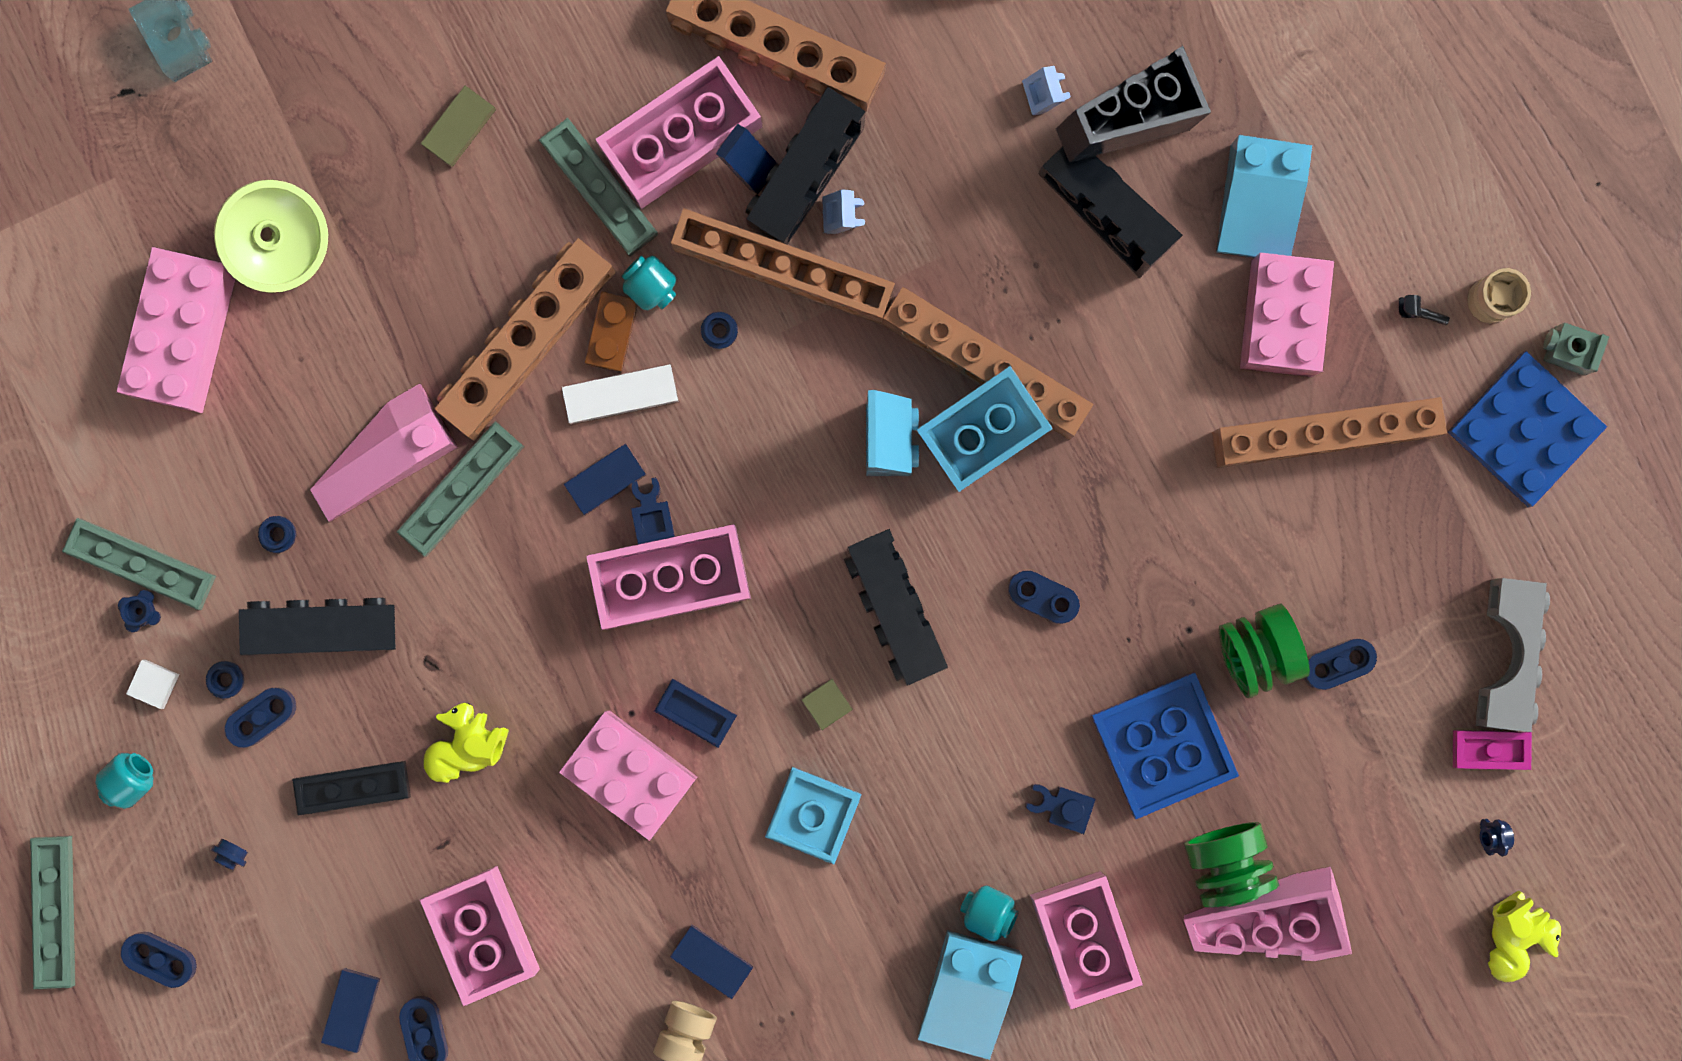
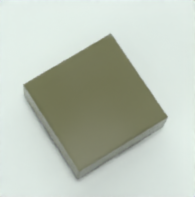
[801,679,853,730]

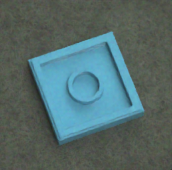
[765,767,862,864]

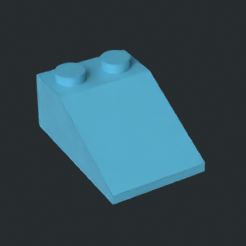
[1216,135,1313,258]
[917,366,1053,492]
[866,390,919,476]
[918,930,1022,1060]

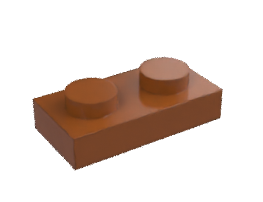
[585,291,638,373]

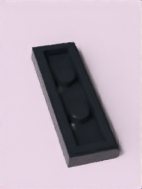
[292,760,411,816]

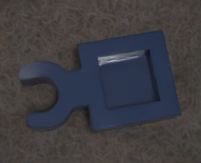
[631,477,675,545]
[1025,784,1096,834]

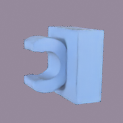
[1022,66,1071,115]
[822,190,865,234]

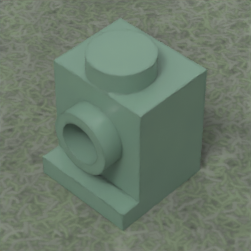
[1543,323,1609,376]

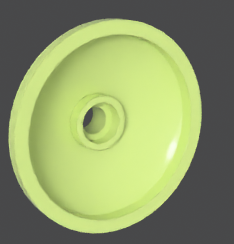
[214,180,328,292]

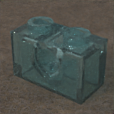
[128,0,213,83]

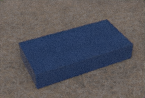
[716,124,778,194]
[564,443,646,516]
[654,679,737,748]
[670,925,753,999]
[321,968,381,1053]

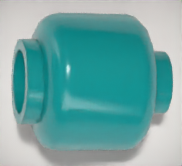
[621,255,676,311]
[95,753,154,809]
[960,885,1019,942]

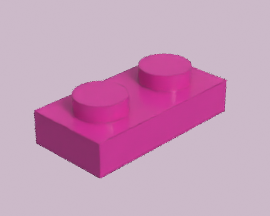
[1453,730,1532,770]

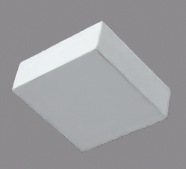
[126,660,179,709]

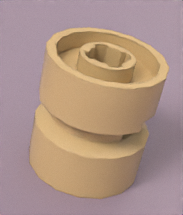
[1467,268,1531,324]
[653,1001,717,1061]

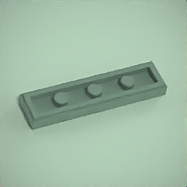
[539,118,659,257]
[397,421,525,557]
[62,518,216,610]
[30,836,75,989]

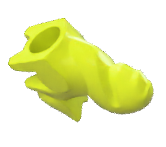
[423,703,509,783]
[1488,891,1561,982]

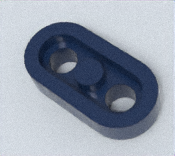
[1008,571,1080,624]
[1304,639,1377,690]
[225,688,296,748]
[121,932,197,988]
[399,996,448,1061]

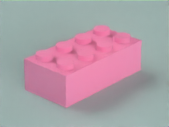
[595,56,762,209]
[117,247,235,413]
[586,525,751,630]

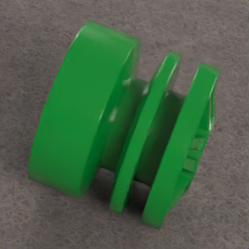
[1218,603,1310,698]
[1184,822,1279,908]

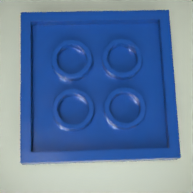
[1448,351,1607,508]
[1091,672,1239,819]

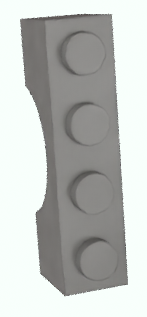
[1475,578,1550,732]

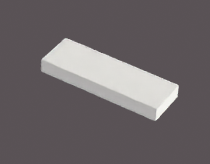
[562,365,679,424]

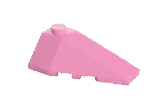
[310,384,458,522]
[1184,867,1352,961]

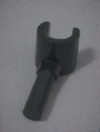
[1399,295,1450,325]

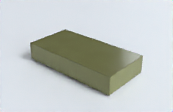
[421,85,496,168]

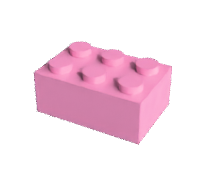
[1240,252,1334,377]
[559,710,698,841]
[420,866,540,1006]
[1030,871,1143,1009]

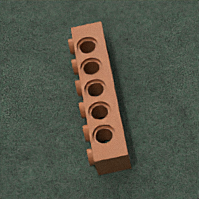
[666,0,886,112]
[671,208,895,324]
[434,238,616,441]
[882,287,1094,440]
[1212,397,1447,468]

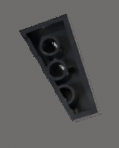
[1056,46,1211,162]
[745,87,866,245]
[1038,146,1183,279]
[843,529,948,686]
[239,598,396,655]

